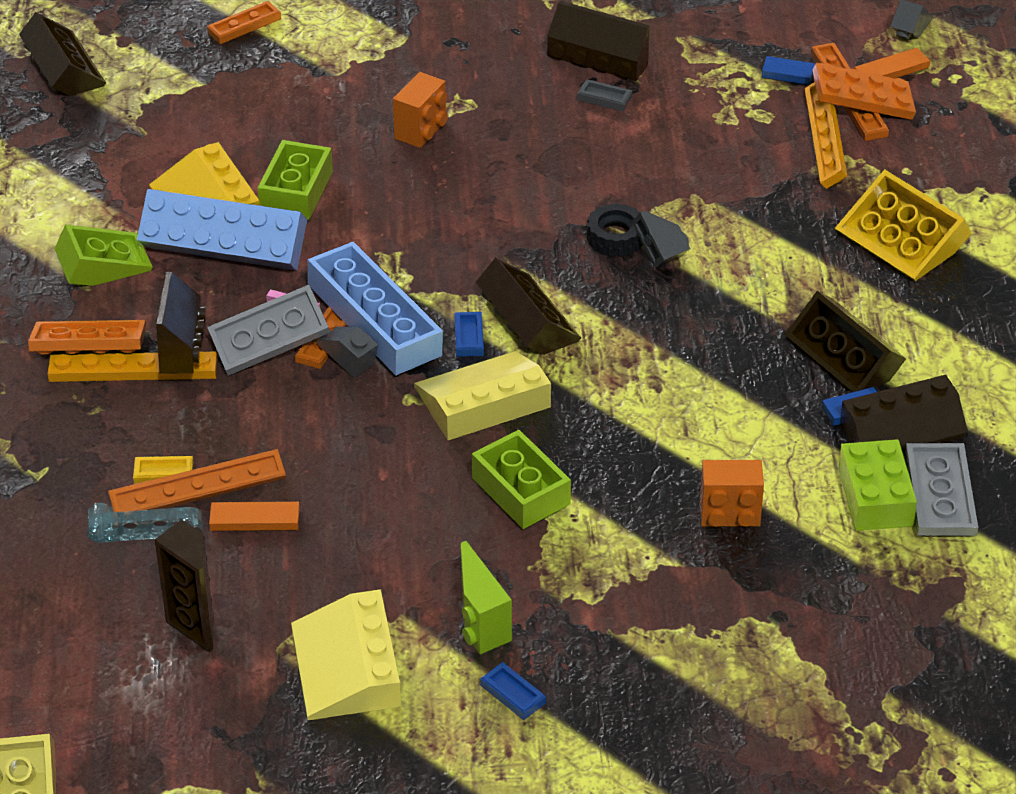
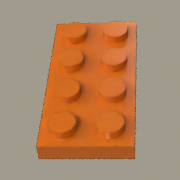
[812,63,916,120]
[28,320,146,354]

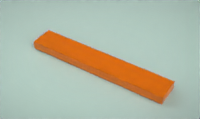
[811,43,889,141]
[108,449,286,521]

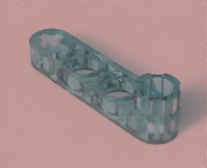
[87,503,203,542]

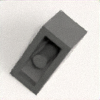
[890,0,933,40]
[632,211,690,268]
[317,326,378,378]

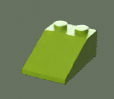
[54,224,153,286]
[461,541,512,655]

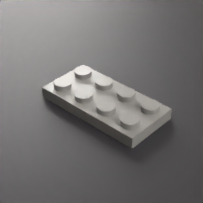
[207,285,330,376]
[905,443,978,536]

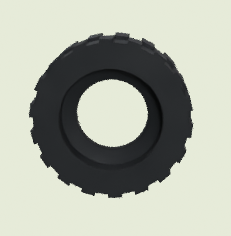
[587,203,643,257]

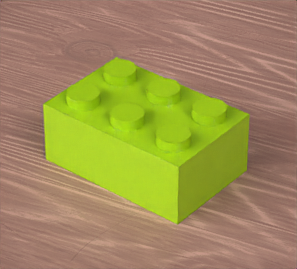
[258,140,333,220]
[472,430,571,529]
[838,439,917,531]

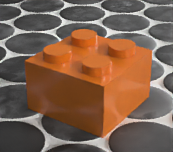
[393,72,448,148]
[700,460,764,527]

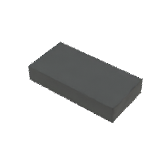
[577,79,633,112]

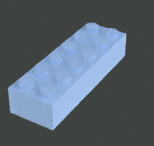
[137,189,307,271]
[307,242,443,375]

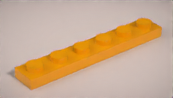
[805,82,847,189]
[48,352,218,382]

